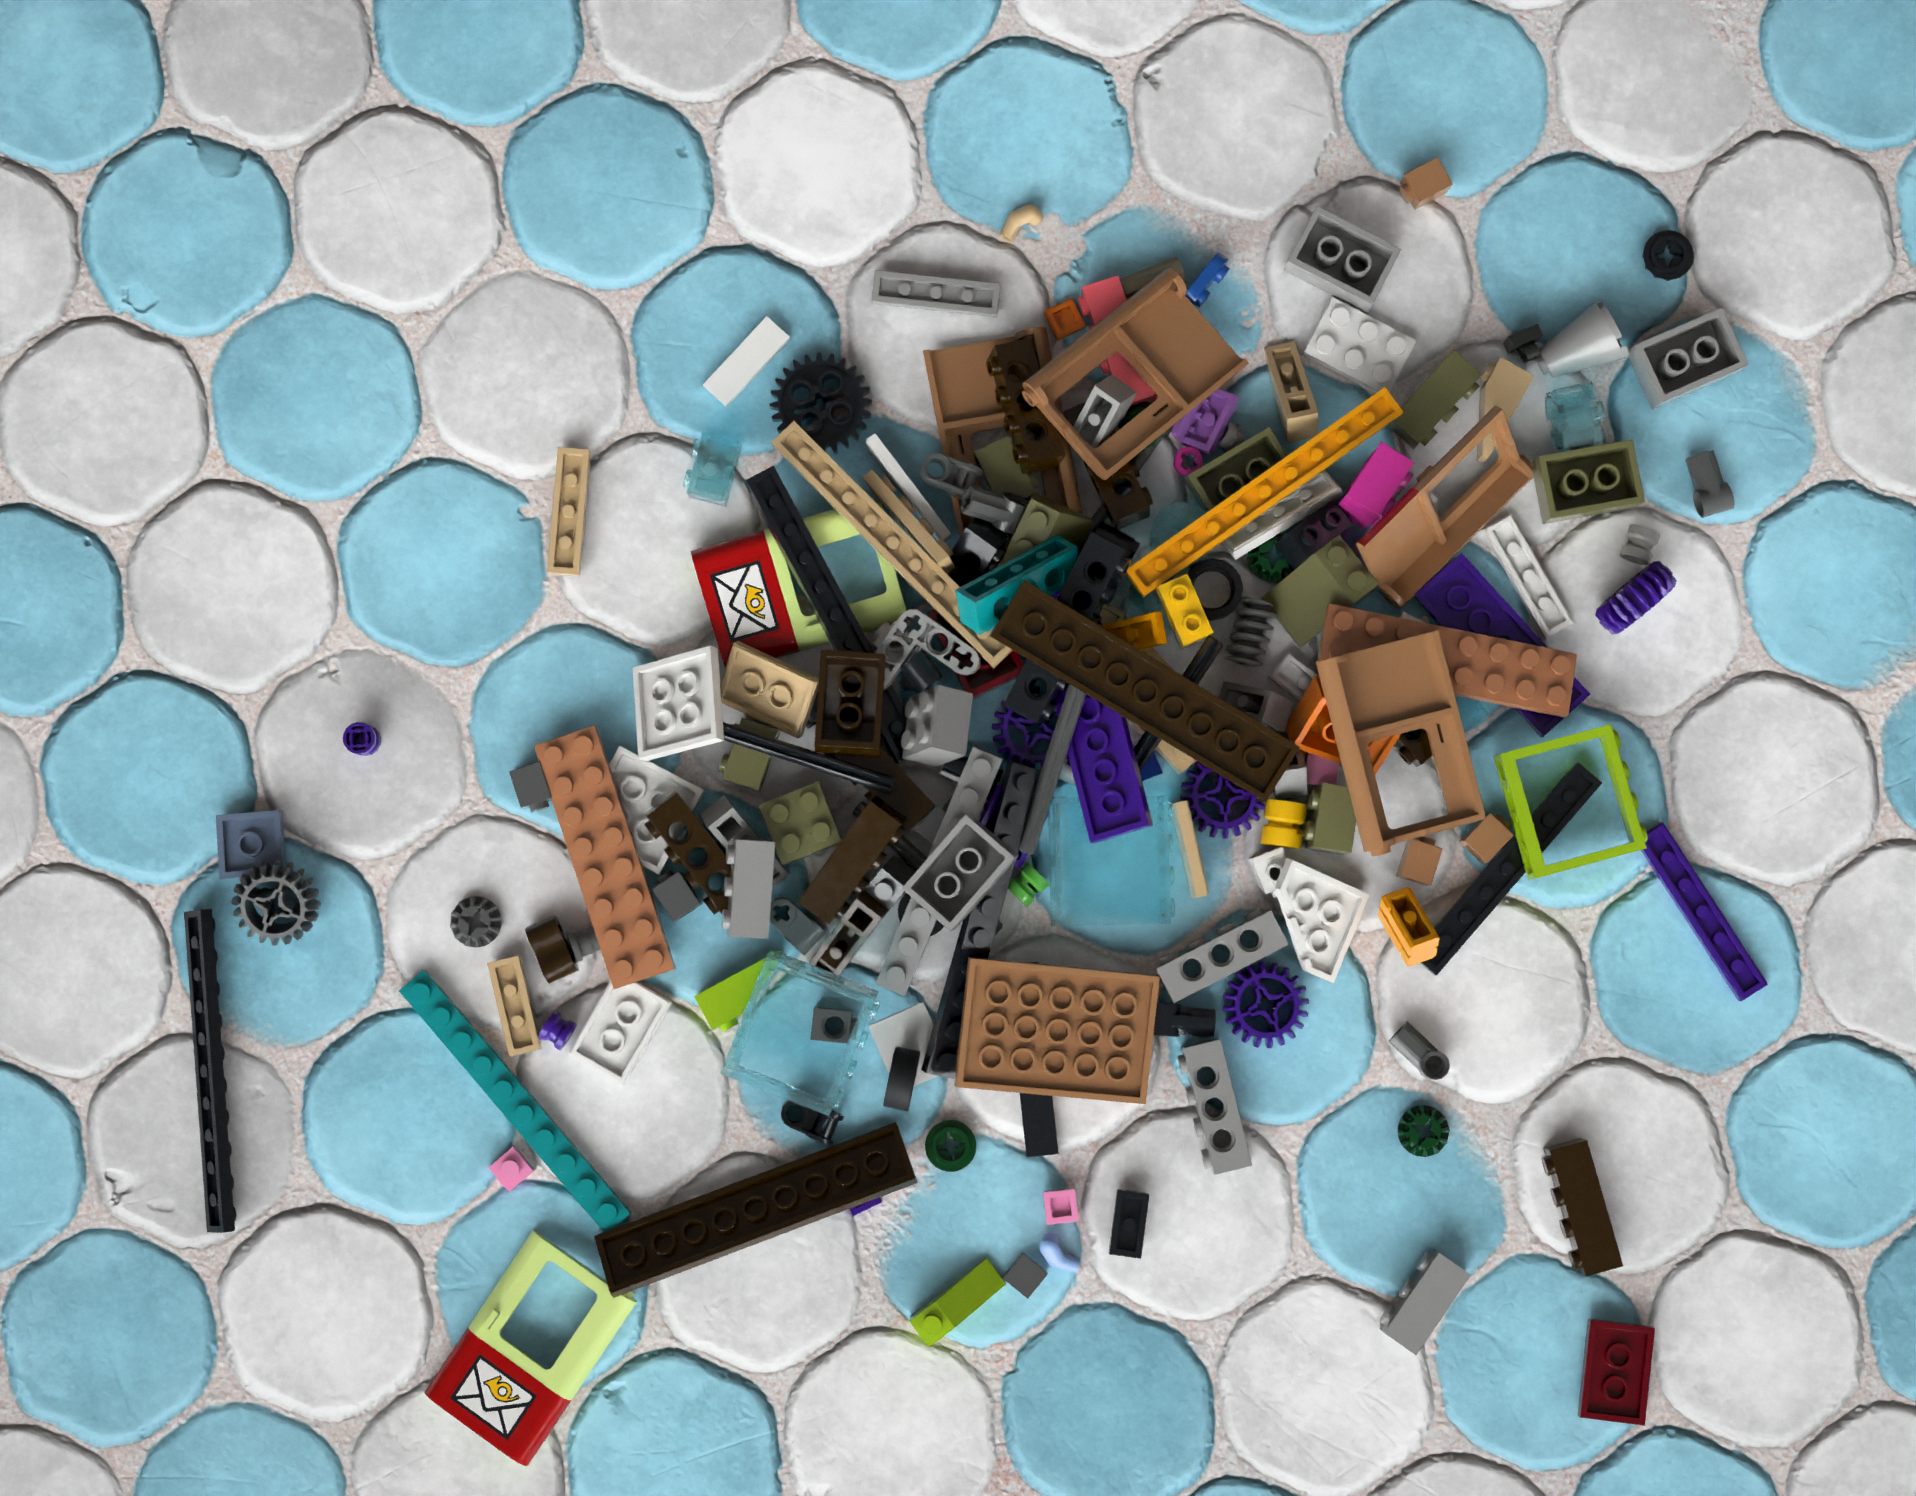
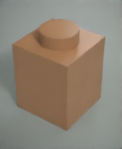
[1399,157,1453,210]
[1459,813,1514,864]
[1396,836,1443,886]

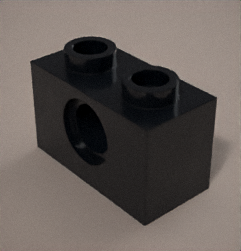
[1274,499,1353,570]
[947,517,1009,587]

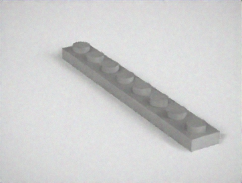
[875,746,1003,996]

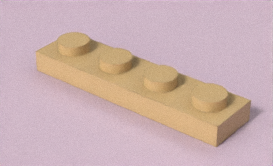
[547,447,591,576]
[862,470,955,574]

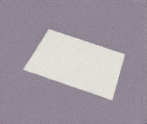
[868,1002,938,1087]

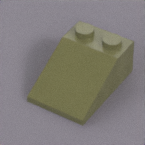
[1261,535,1379,648]

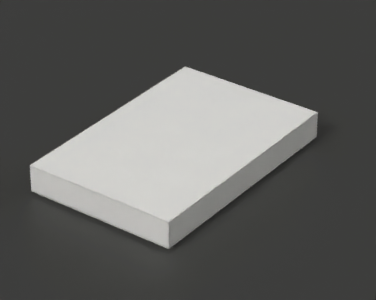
[568,980,673,1085]

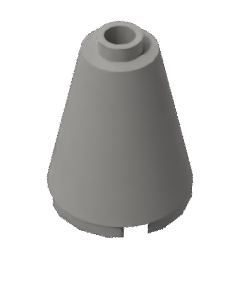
[1535,300,1630,378]

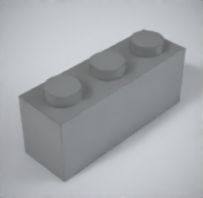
[721,837,775,939]
[1379,1249,1471,1355]

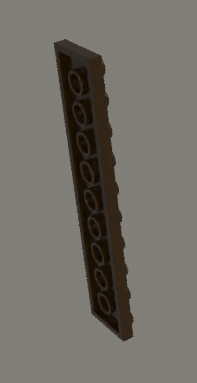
[989,579,1300,802]
[594,1122,918,1298]

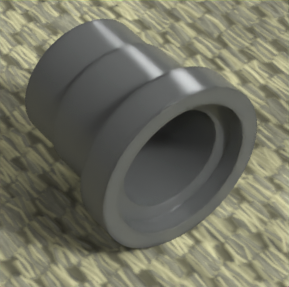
[566,927,601,962]

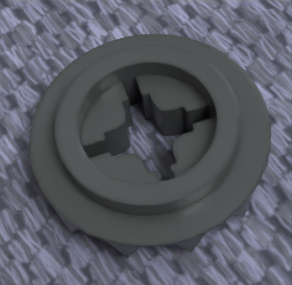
[450,896,502,947]

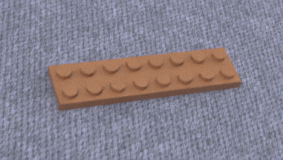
[1318,603,1577,718]
[534,725,676,989]

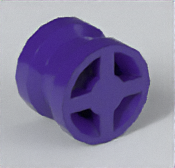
[538,1010,577,1051]

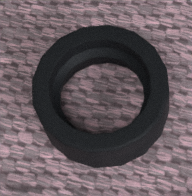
[1188,558,1243,621]
[883,1047,920,1111]

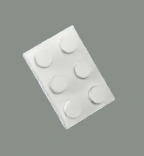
[1303,297,1417,393]

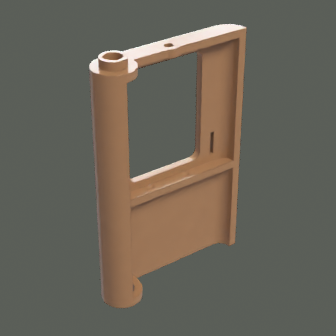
[923,327,1083,536]

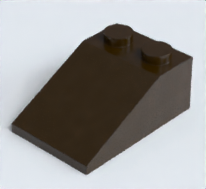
[814,650,886,756]

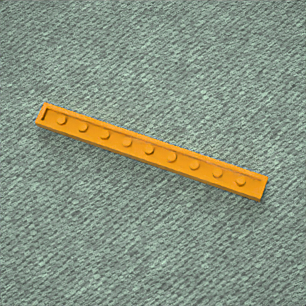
[1126,387,1404,598]

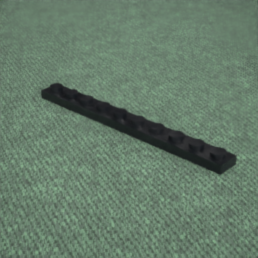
[744,465,907,763]
[921,761,1041,1079]
[184,909,236,1233]

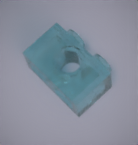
[683,432,742,507]

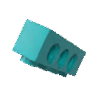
[955,535,1078,635]

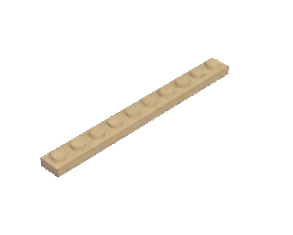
[771,421,1013,668]

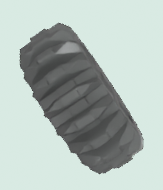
[231,859,321,946]

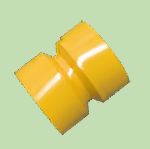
[1260,799,1307,850]

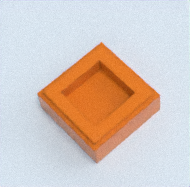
[1044,298,1086,341]

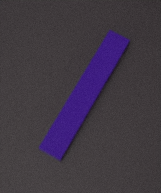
[1641,822,1768,1001]

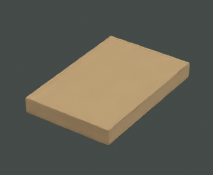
[720,641,819,739]
[1170,800,1209,899]

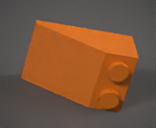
[1286,676,1402,775]

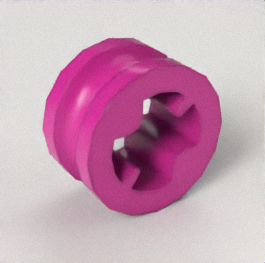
[1173,447,1203,477]

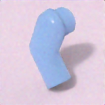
[1040,1233,1081,1273]

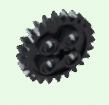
[769,352,873,454]

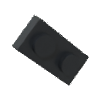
[1108,1189,1149,1259]

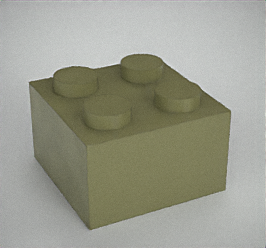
[759,782,842,866]
[1302,783,1356,855]

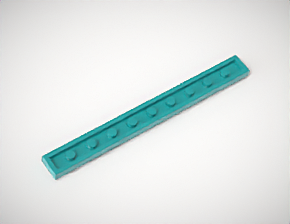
[399,970,632,1232]

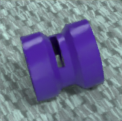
[343,722,381,756]

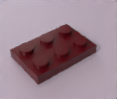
[1578,1318,1655,1426]

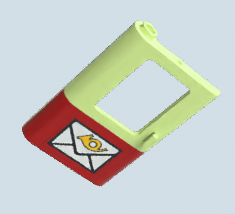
[691,498,909,668]

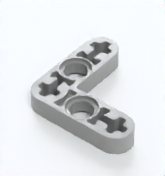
[875,609,981,690]

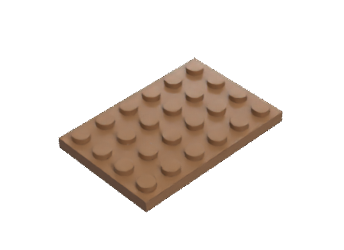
[954,957,1160,1104]

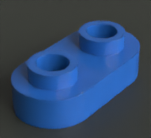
[1185,252,1230,308]

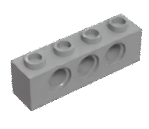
[1155,908,1289,1003]
[1177,1038,1252,1175]

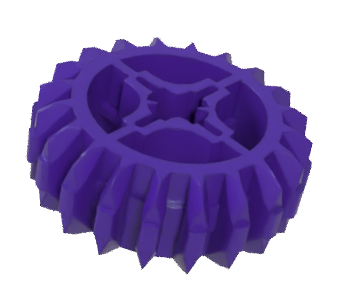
[1595,561,1677,635]
[991,686,1068,770]
[1180,761,1265,839]
[1222,961,1309,1048]

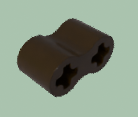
[525,915,579,984]

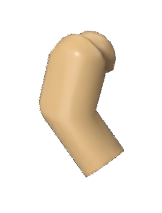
[999,204,1043,242]

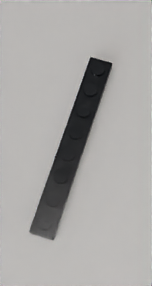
[1420,762,1602,976]

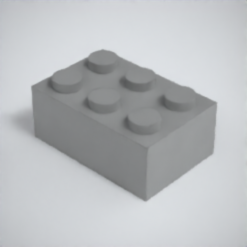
[1284,206,1402,313]
[1628,308,1749,410]
[902,813,1018,932]

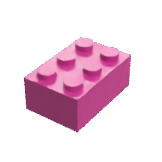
[1338,441,1414,531]

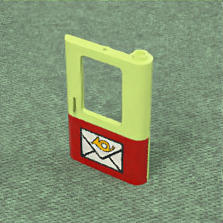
[424,1229,637,1466]

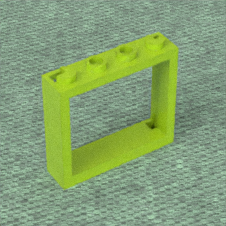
[1493,724,1648,880]

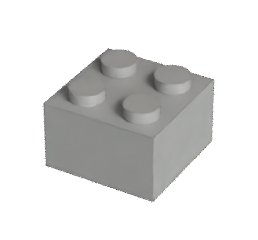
[901,685,973,767]

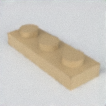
[487,955,542,1057]

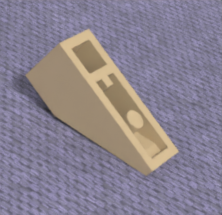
[1264,341,1318,443]
[1477,357,1534,463]

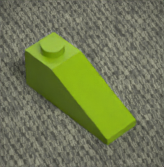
[694,950,784,1032]
[909,1258,1006,1347]

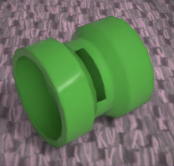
[1008,862,1050,907]

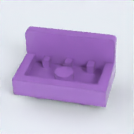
[1171,389,1240,456]

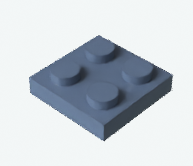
[216,810,286,879]

